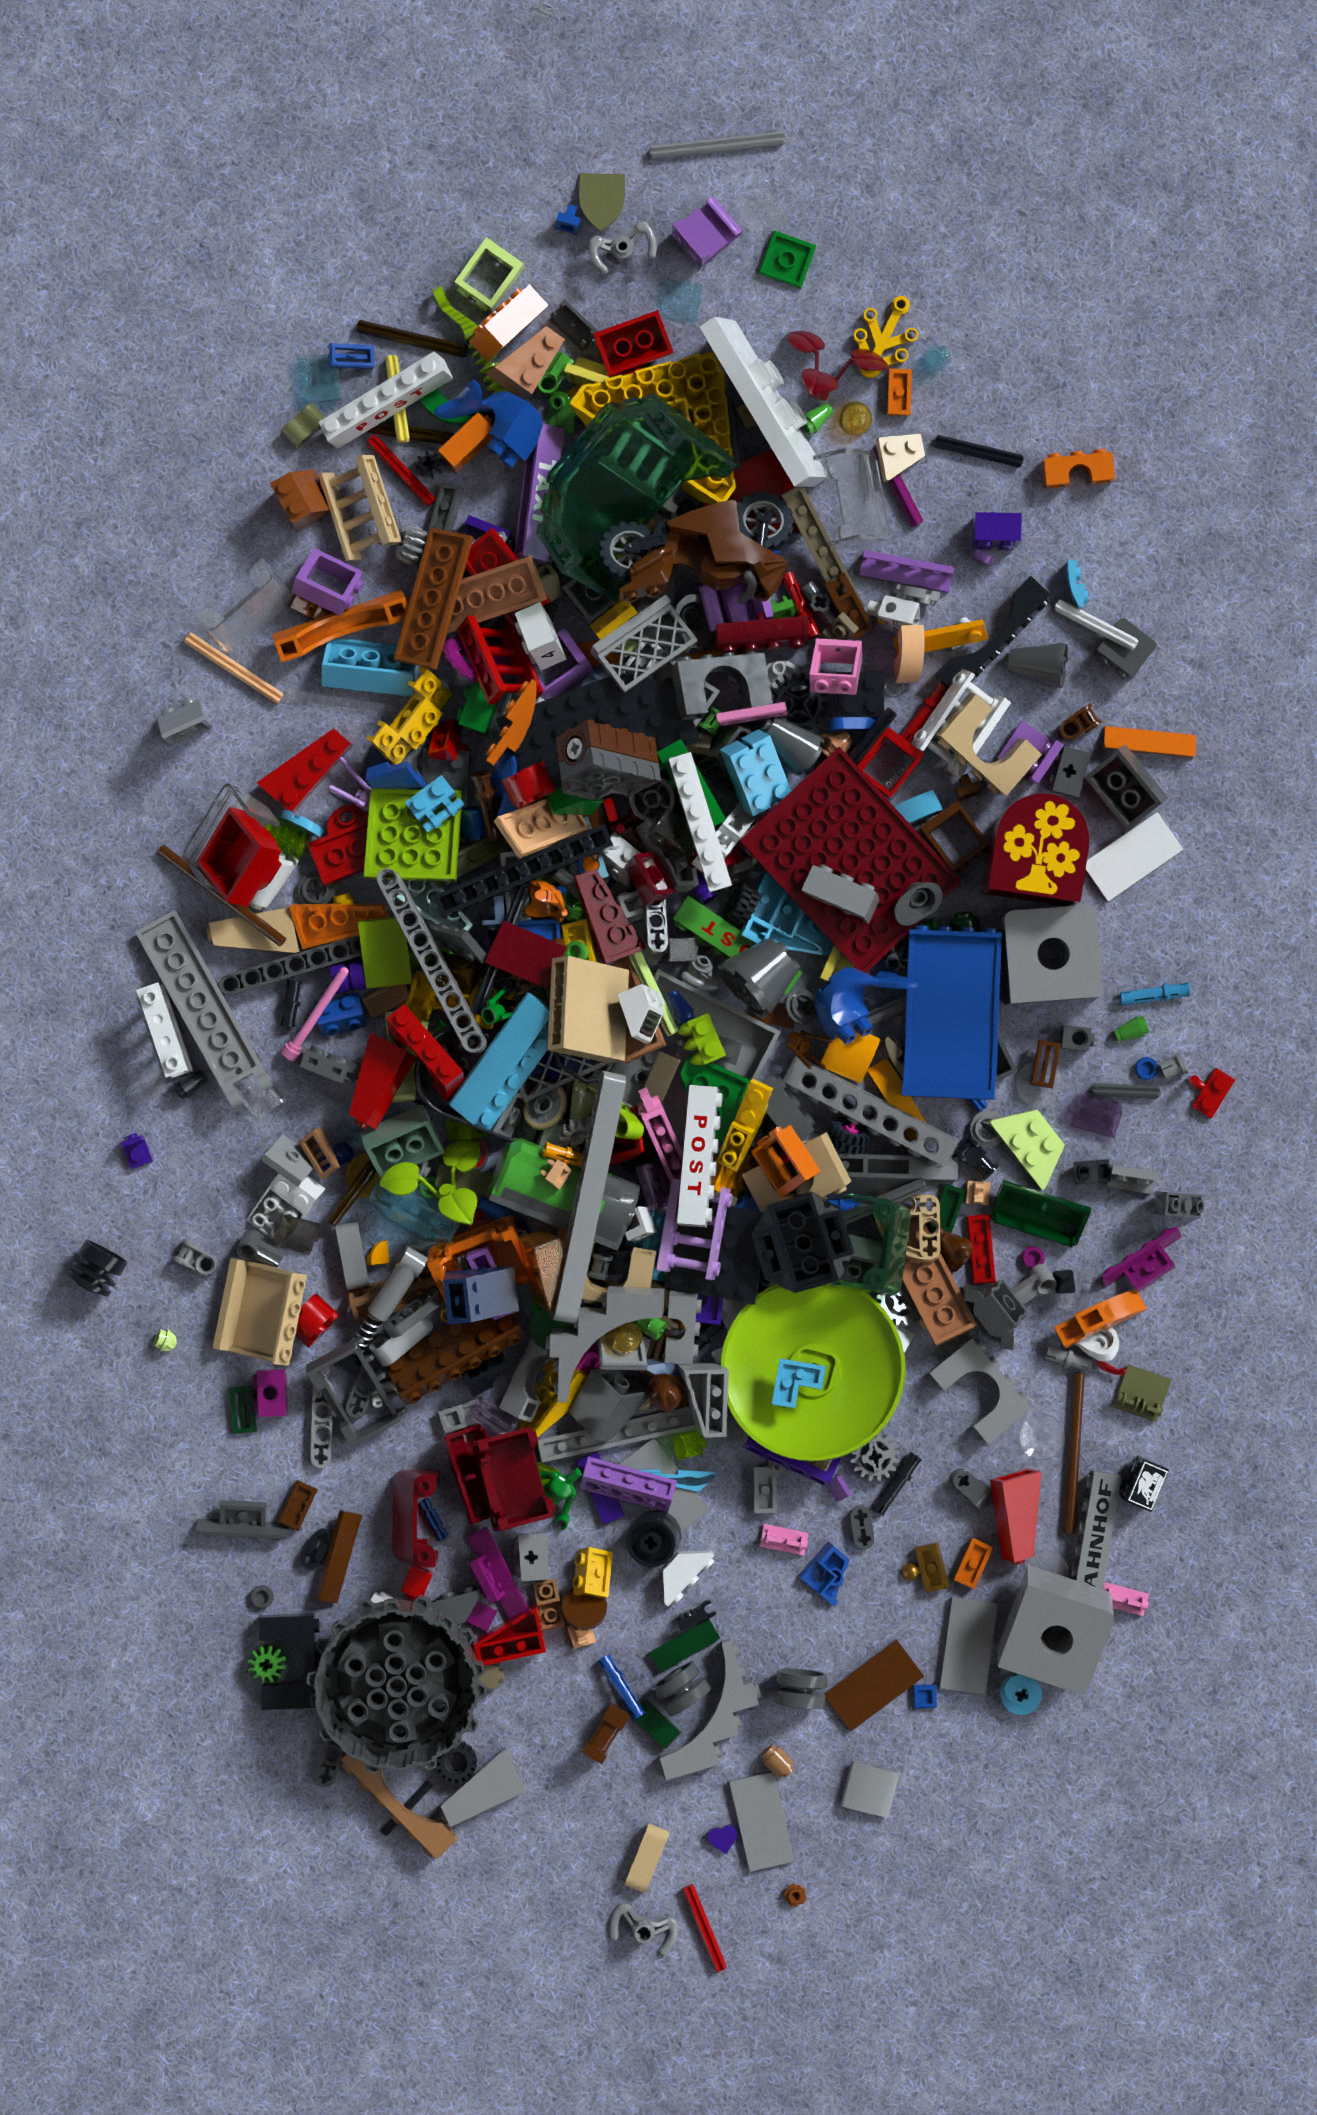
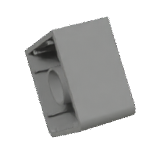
[1000,905,1103,1005]
[998,1565,1114,1694]

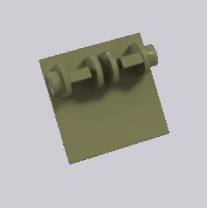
[1113,1364,1172,1422]

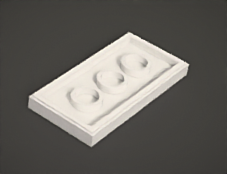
[1086,812,1183,902]

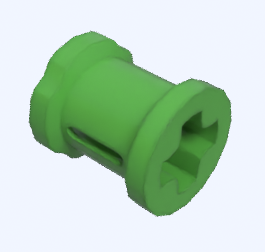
[699,706,722,737]

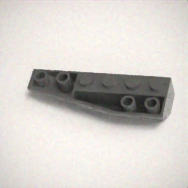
[826,1153,958,1200]

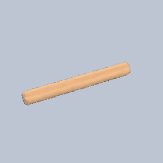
[184,633,283,704]

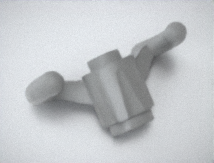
[589,221,657,274]
[681,936,720,991]
[609,1903,678,1956]

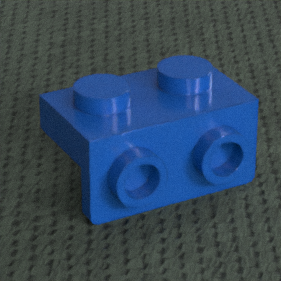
[314,992,367,1036]

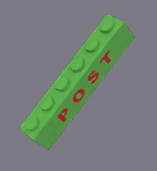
[671,895,802,995]

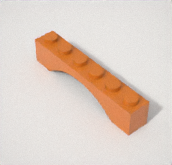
[272,589,408,663]

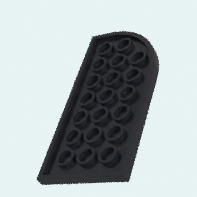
[496,674,701,805]

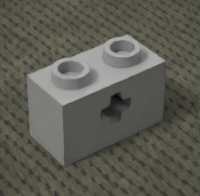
[514,1531,549,1581]

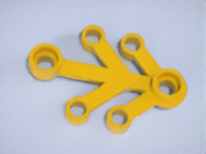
[853,296,918,378]

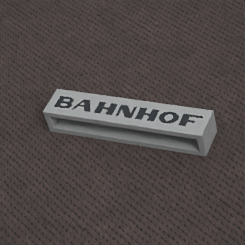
[1070,1470,1122,1589]

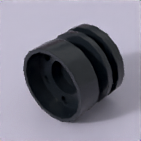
[67,1240,128,1297]

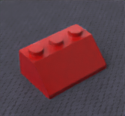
[593,310,674,377]

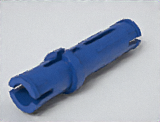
[597,1654,646,1721]

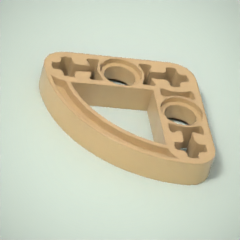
[873,1195,940,1262]

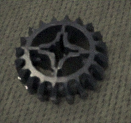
[770,671,828,730]

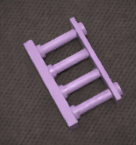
[656,1179,732,1280]

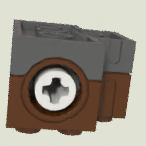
[556,720,661,801]

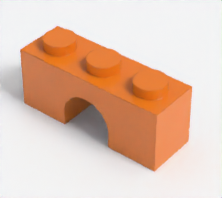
[1042,449,1115,489]

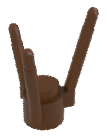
[786,1030,833,1070]

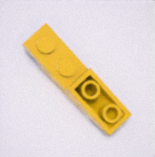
[716,1079,774,1172]

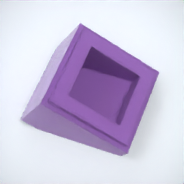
[827,1474,852,1501]

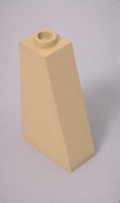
[206,907,300,954]

